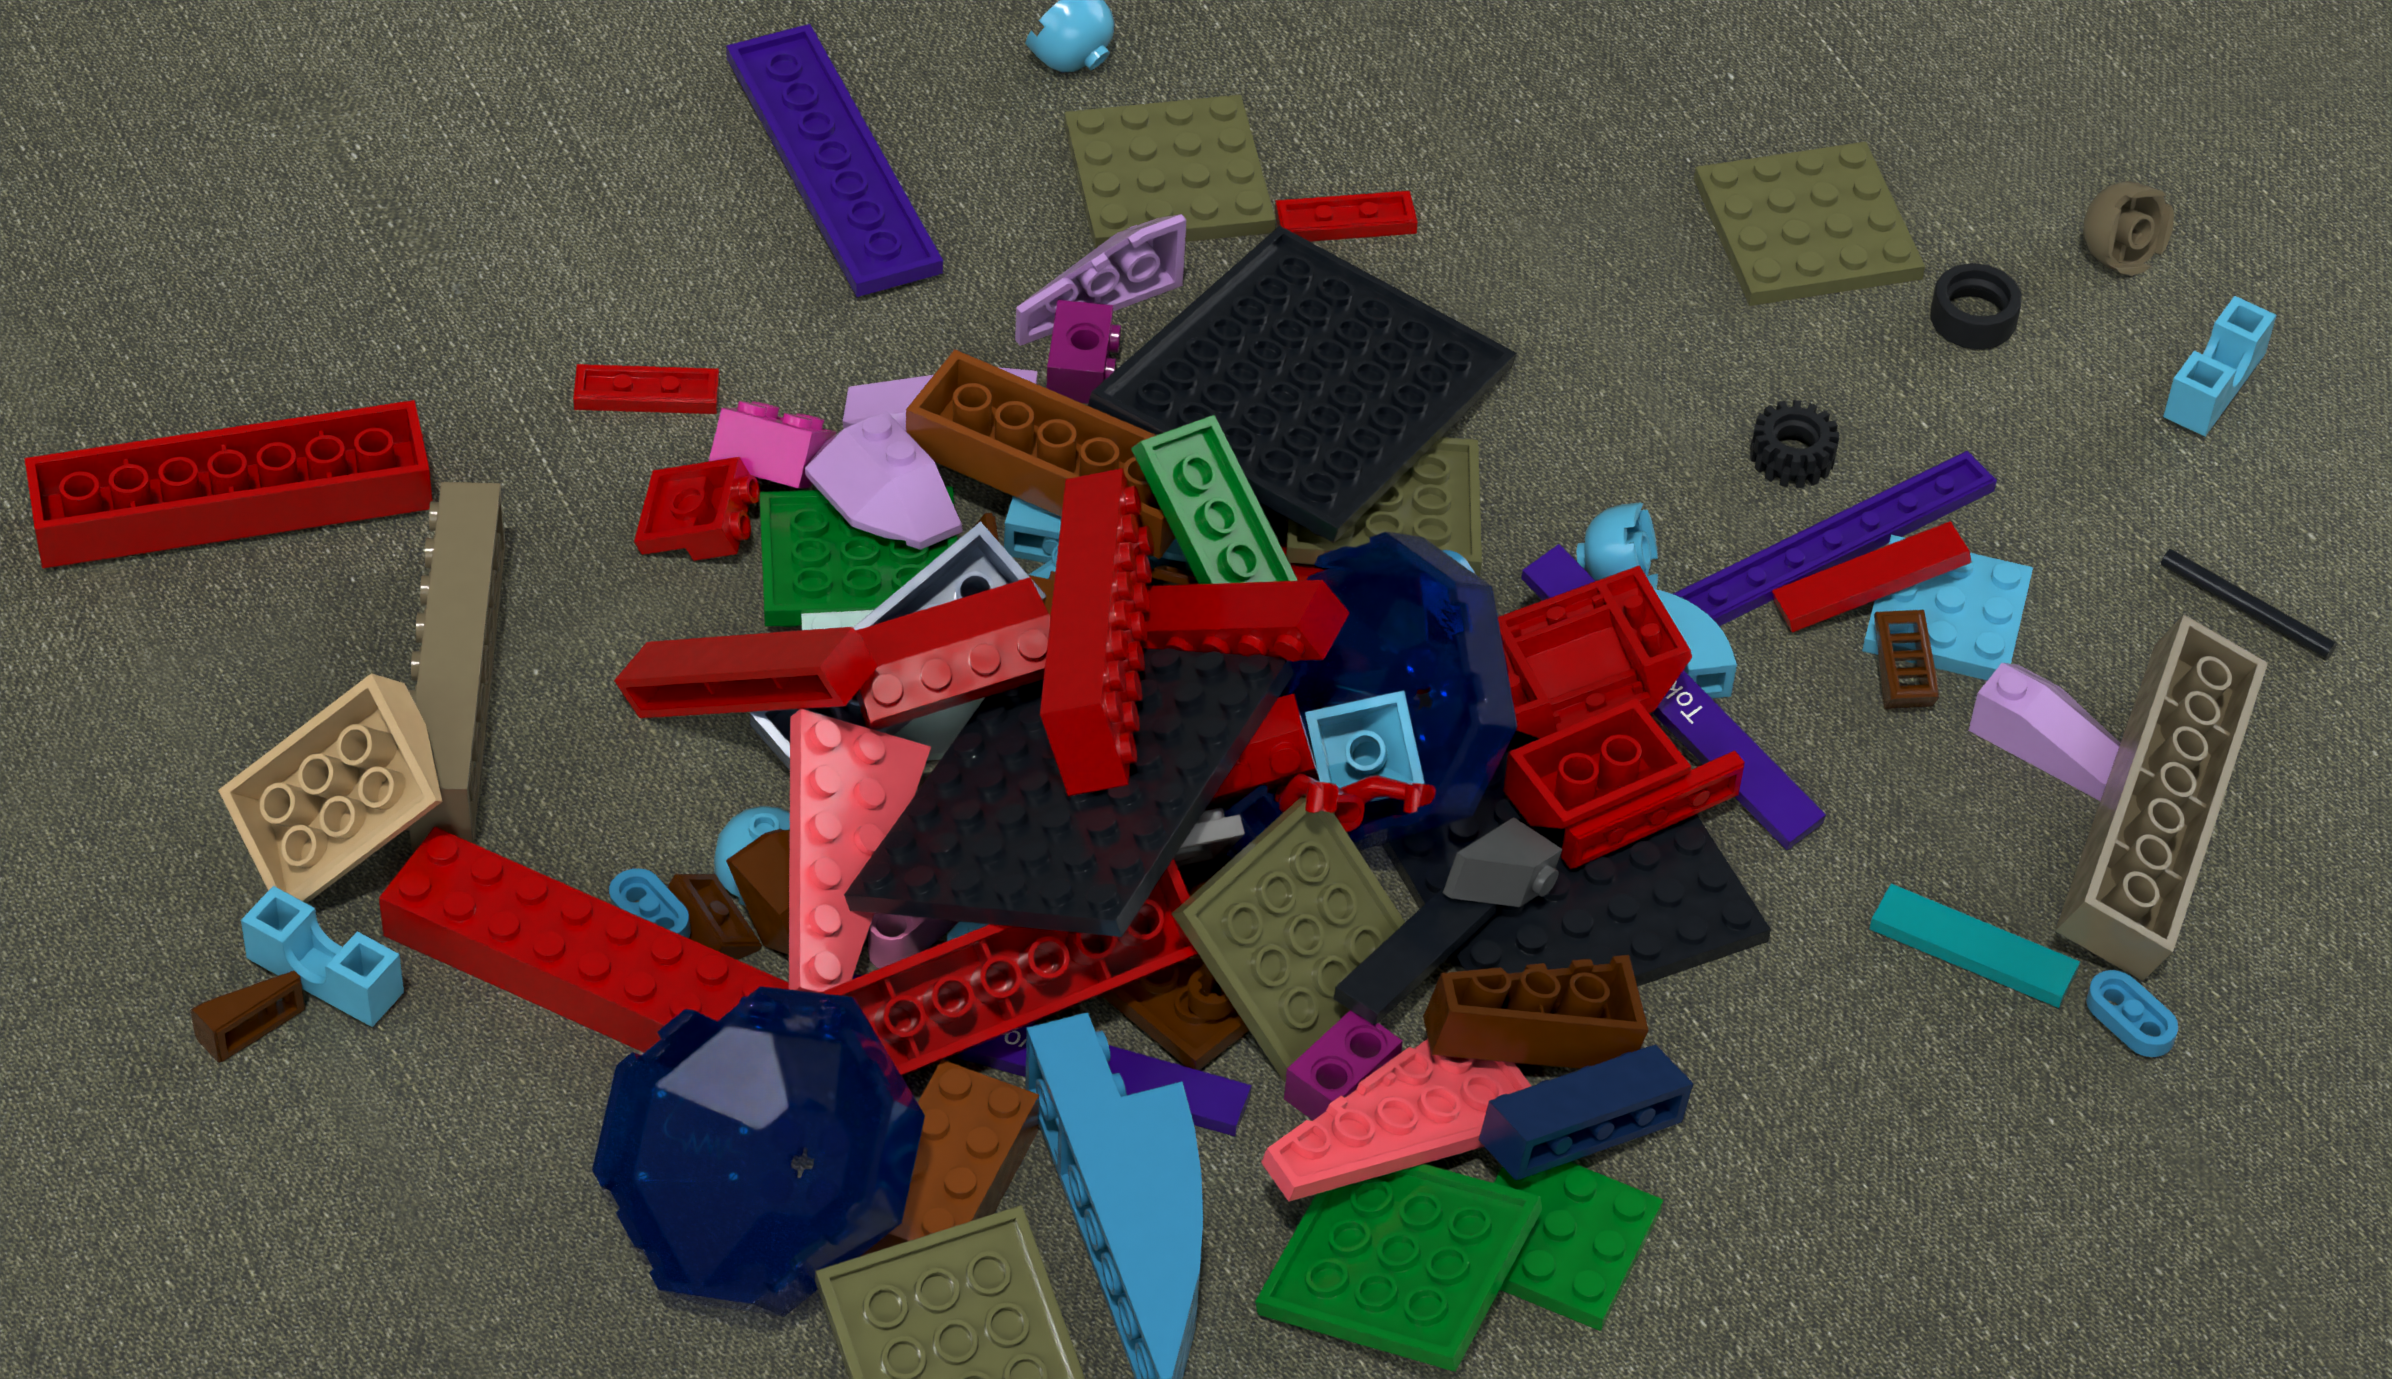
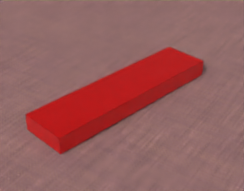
[1772,521,1972,632]
[1561,751,1745,869]

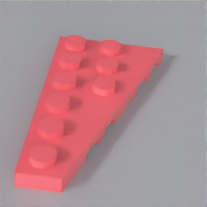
[789,709,931,999]
[1261,1038,1531,1202]

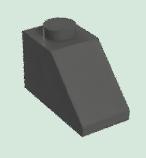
[1443,817,1562,907]

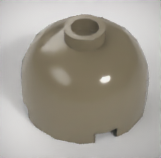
[2083,181,2174,276]

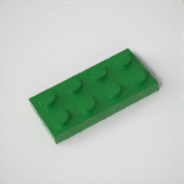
[1131,415,1298,584]

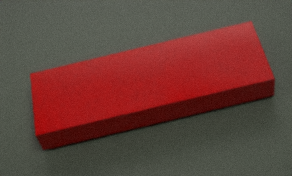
[1274,191,1418,242]
[573,364,719,414]

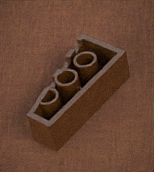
[1423,955,1649,1069]

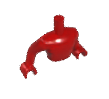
[1275,774,1436,832]

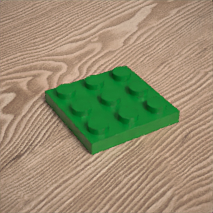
[1494,1162,1664,1331]

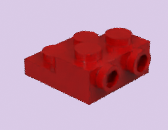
[634,457,760,561]

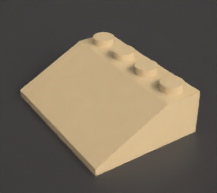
[218,673,442,904]

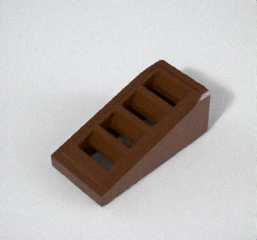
[1874,610,1939,709]
[190,971,305,1063]

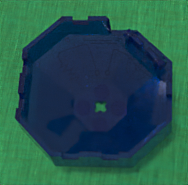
[1256,532,1518,851]
[592,986,925,1317]

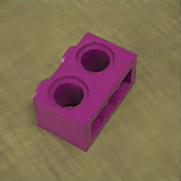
[1284,1010,1403,1120]

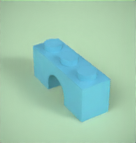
[2163,296,2276,436]
[241,886,404,1027]

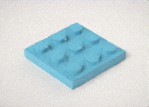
[1862,535,2033,680]

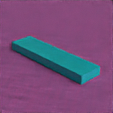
[1869,884,2080,1008]

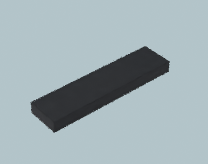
[1333,886,1498,1026]

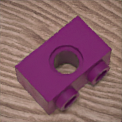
[1046,300,1121,404]

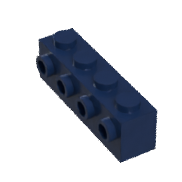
[1479,1044,1694,1180]

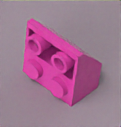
[709,401,836,488]

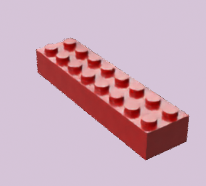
[24,400,433,569]
[1040,468,1154,796]
[379,827,795,1097]
[777,858,1199,1111]

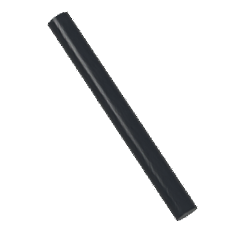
[2161,549,2337,659]

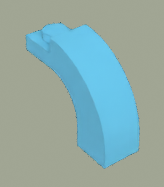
[1654,589,1737,699]

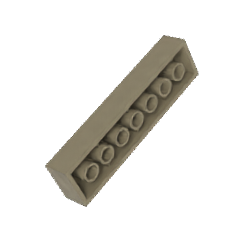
[404,482,506,852]
[2055,614,2268,981]

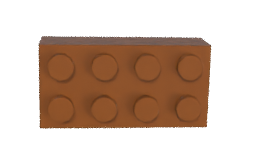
[852,1059,1039,1258]

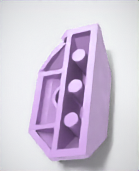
[805,411,963,550]

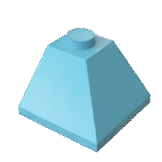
[1305,690,1425,803]

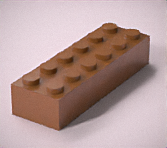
[906,349,1175,559]

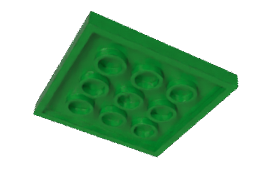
[760,487,957,627]
[1255,1164,1542,1372]

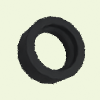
[1930,263,2022,350]

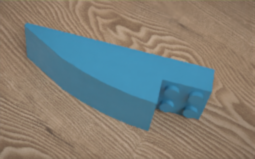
[1025,1012,1203,1379]

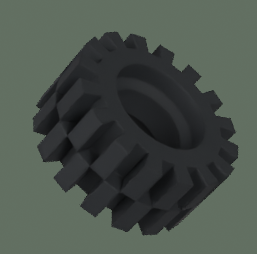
[1750,400,1839,488]

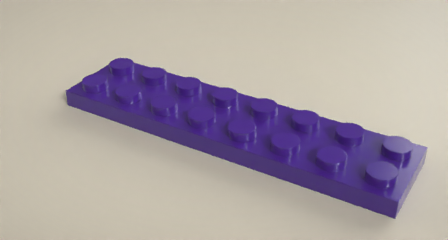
[726,24,943,297]

